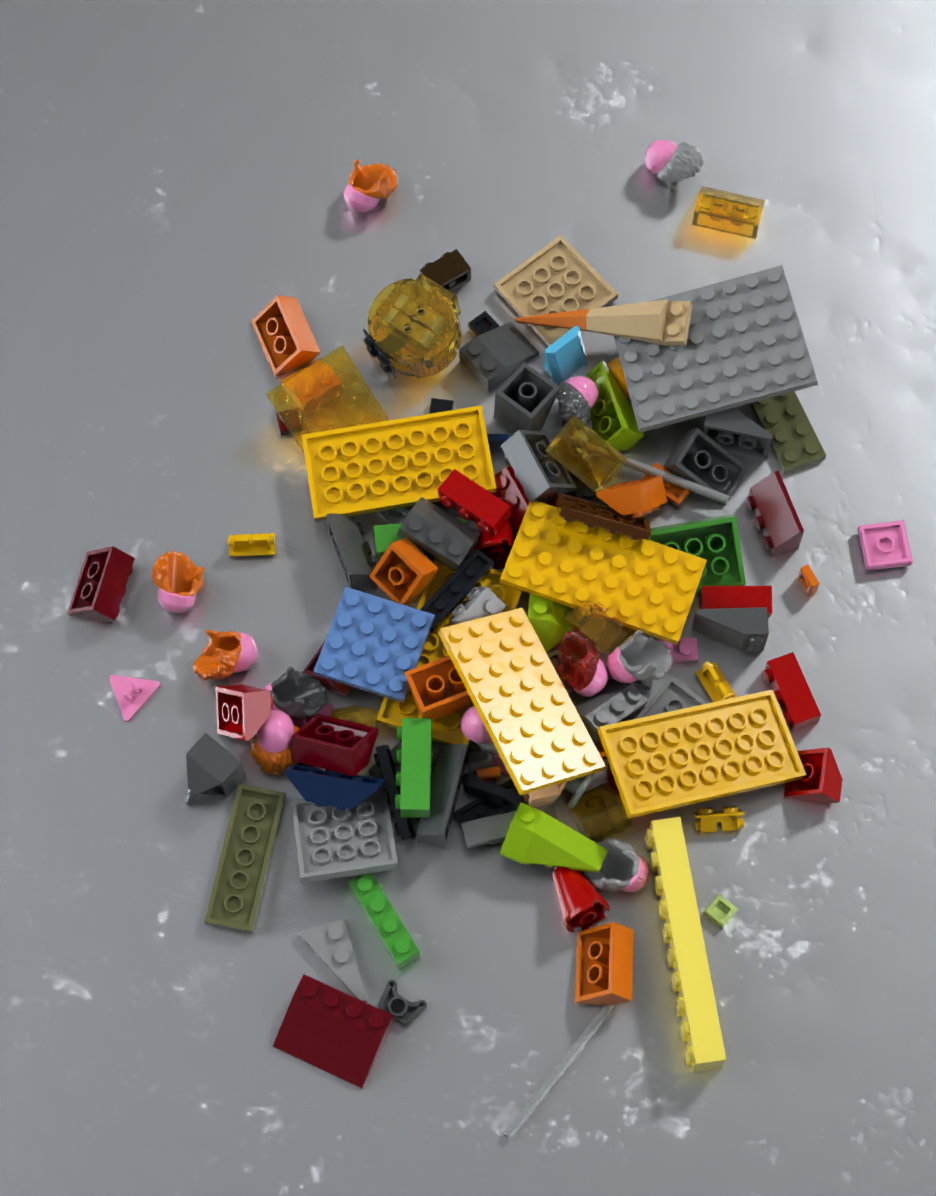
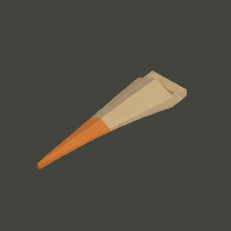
[514,299,693,346]

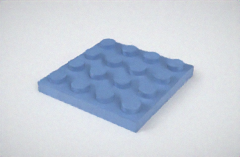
[313,587,435,703]

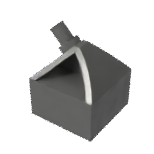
[185,733,246,806]

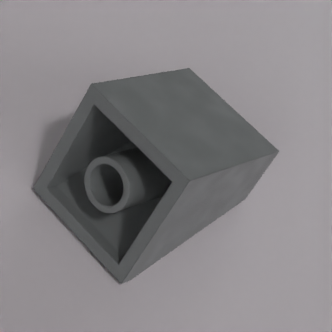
[493,362,560,433]

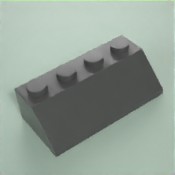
[413,744,468,849]

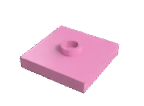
[857,520,913,571]

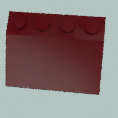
[273,974,394,1089]

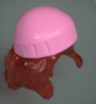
[555,630,608,697]

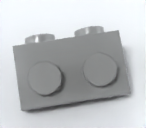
[449,586,506,624]

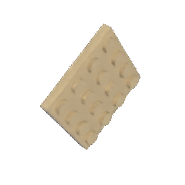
[494,235,618,346]

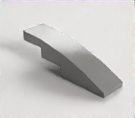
[461,805,558,849]

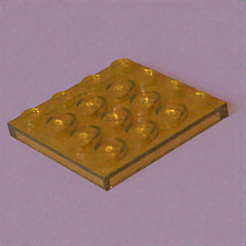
[266,345,389,456]

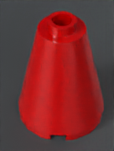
[474,519,516,569]
[552,866,610,932]

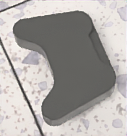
[378,980,427,1027]

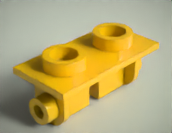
[228,533,275,557]
[695,661,737,702]
[693,806,744,833]

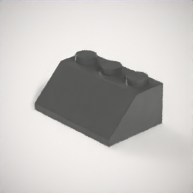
[501,430,577,503]
[397,497,481,572]
[326,513,377,590]
[573,679,649,746]

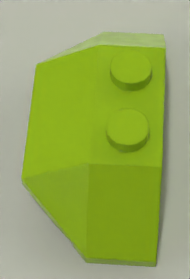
[527,593,575,653]

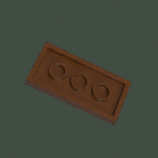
[556,493,651,541]

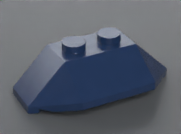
[285,764,385,811]

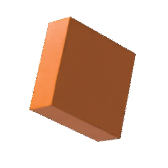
[798,564,820,595]
[476,766,501,783]

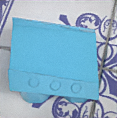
[543,326,588,384]

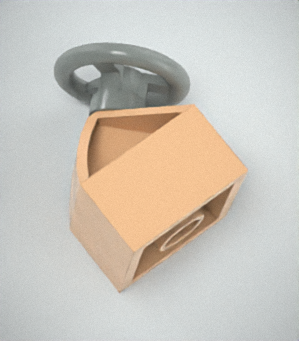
[523,773,595,809]

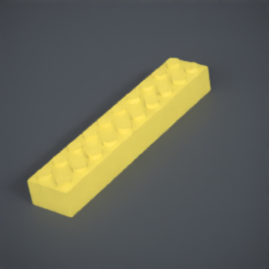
[645,817,726,1073]

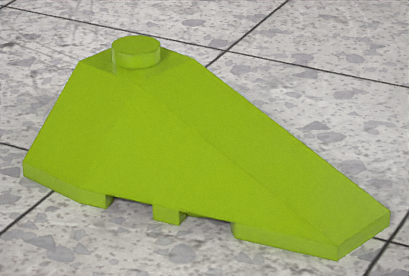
[587,361,644,456]
[500,802,608,873]

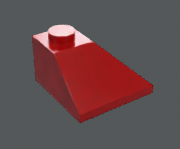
[784,747,843,804]

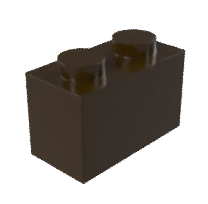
[420,249,471,300]

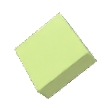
[703,894,738,929]

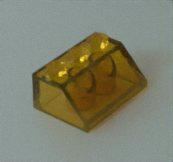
[692,186,765,239]
[545,415,627,493]

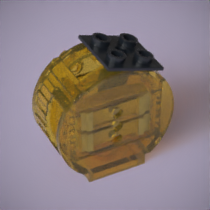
[363,273,462,378]

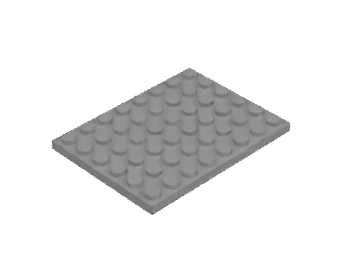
[614,265,818,433]

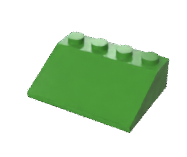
[649,515,746,594]

